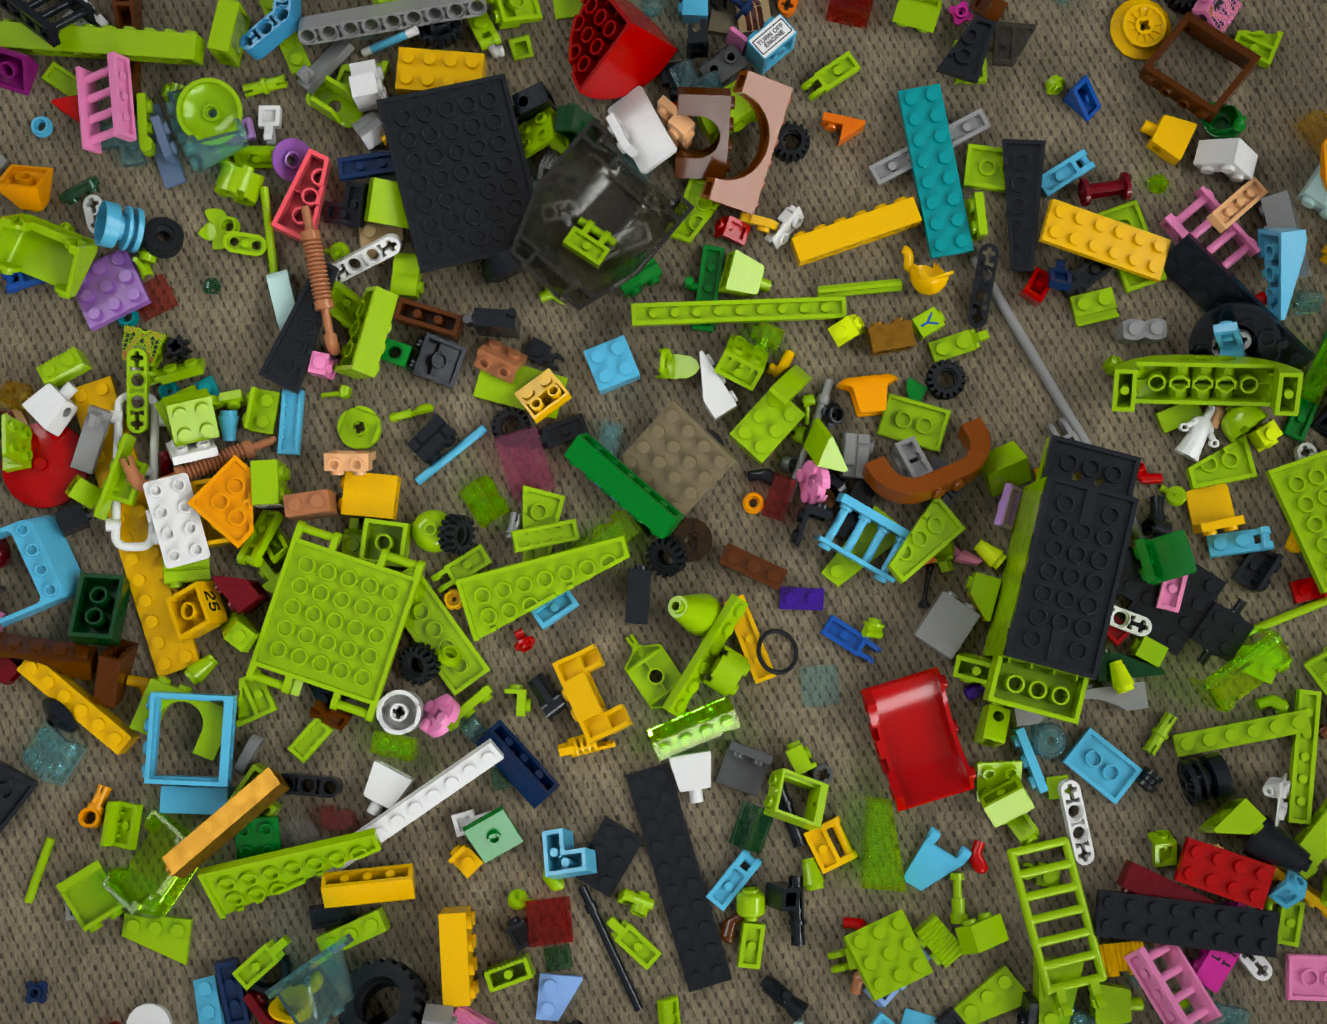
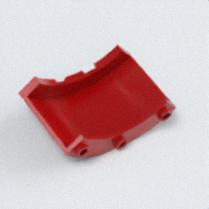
[861,667,976,812]

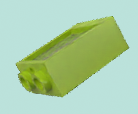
[207,0,251,67]

